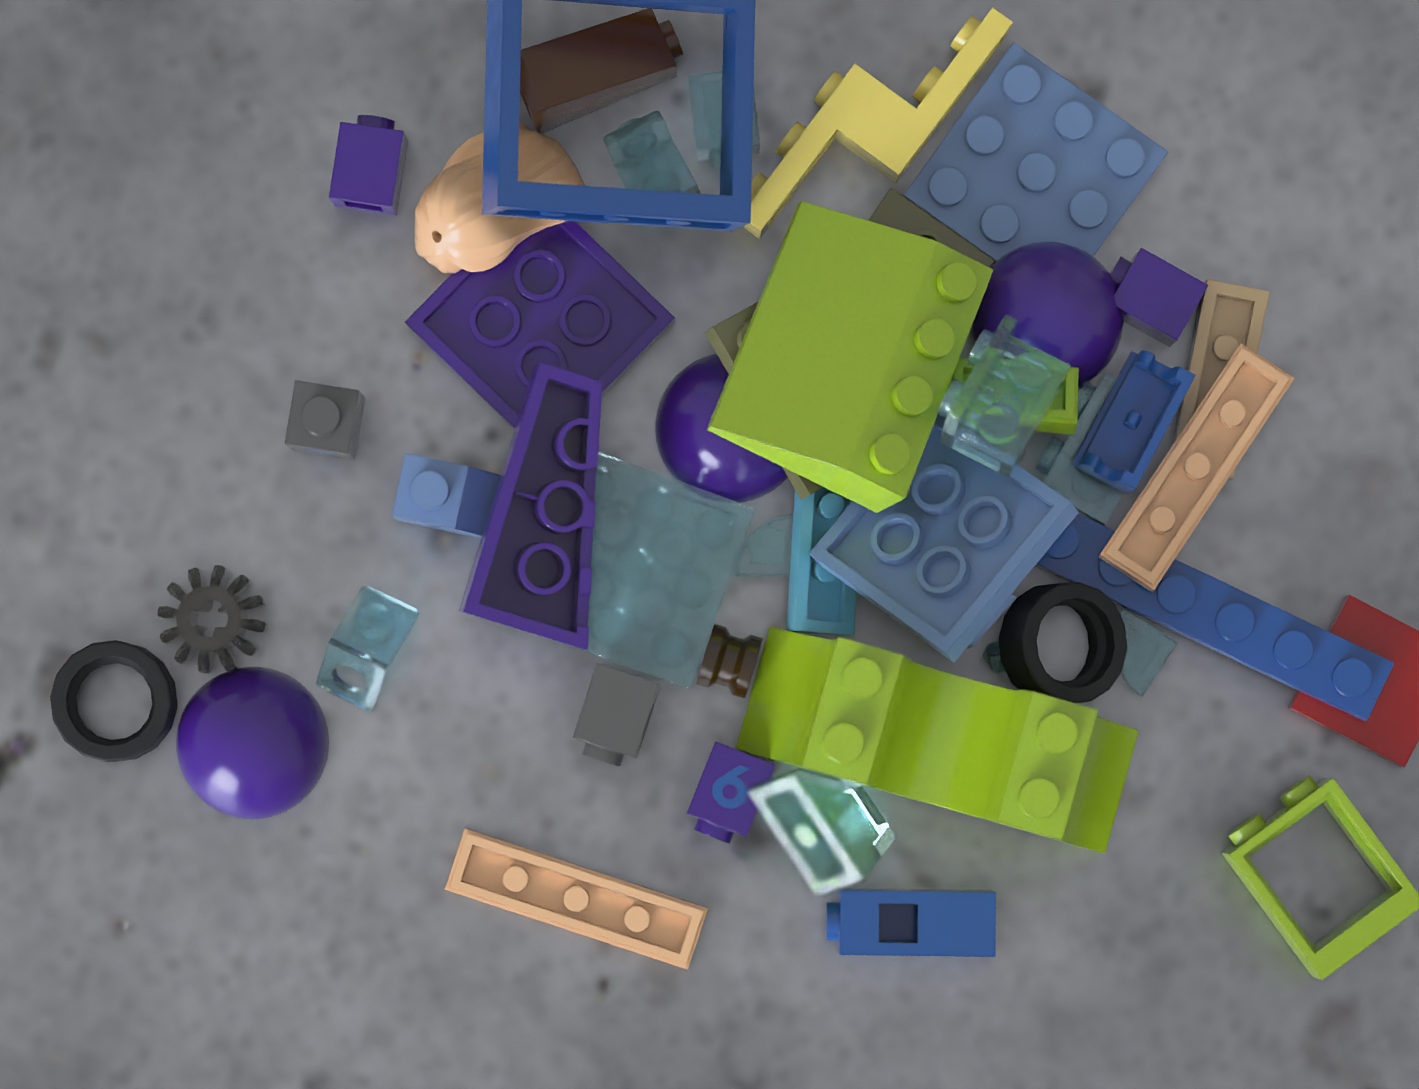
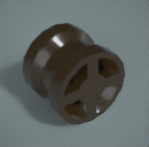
[696,624,763,699]

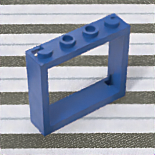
[482,0,755,231]

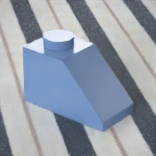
[392,453,500,538]

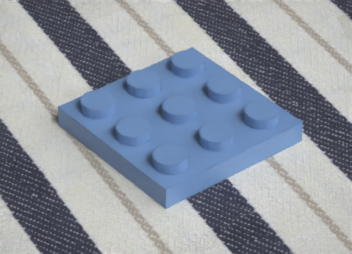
[903,42,1168,264]
[809,412,1079,663]

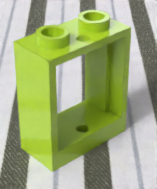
[1221,775,1419,980]

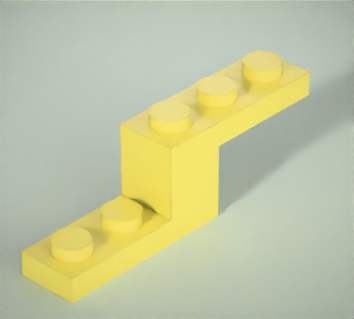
[742,7,1013,239]

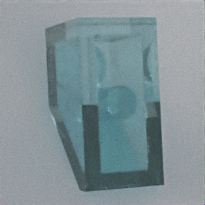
[747,768,896,896]

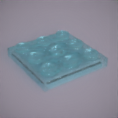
[569,452,755,689]

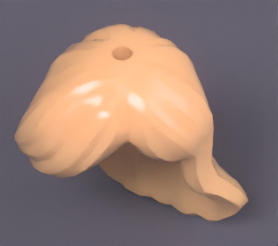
[414,121,586,274]

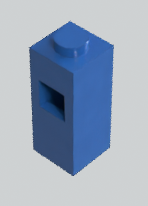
[826,888,996,957]

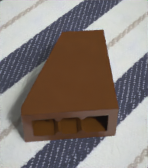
[520,8,684,134]

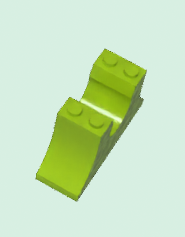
[735,626,1139,854]

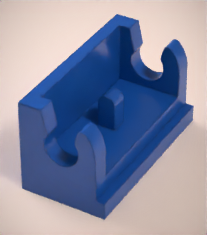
[1071,350,1196,494]

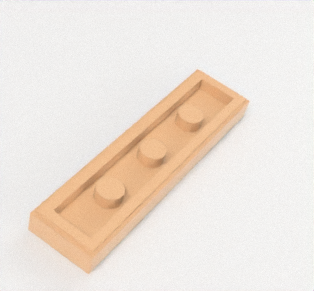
[1099,343,1295,592]
[445,828,708,970]

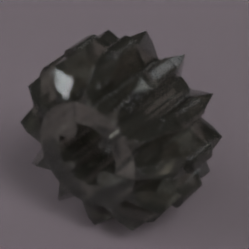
[157,565,268,674]

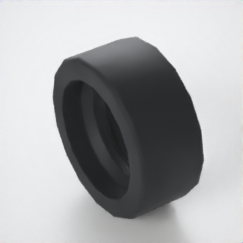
[999,582,1128,704]
[50,640,178,762]

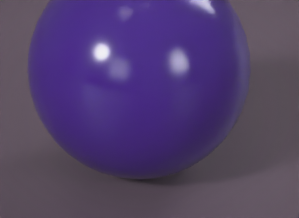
[972,242,1124,387]
[655,353,788,503]
[176,667,329,819]

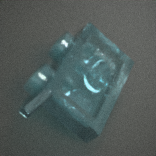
[938,314,1071,478]

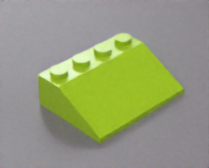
[707,201,993,513]

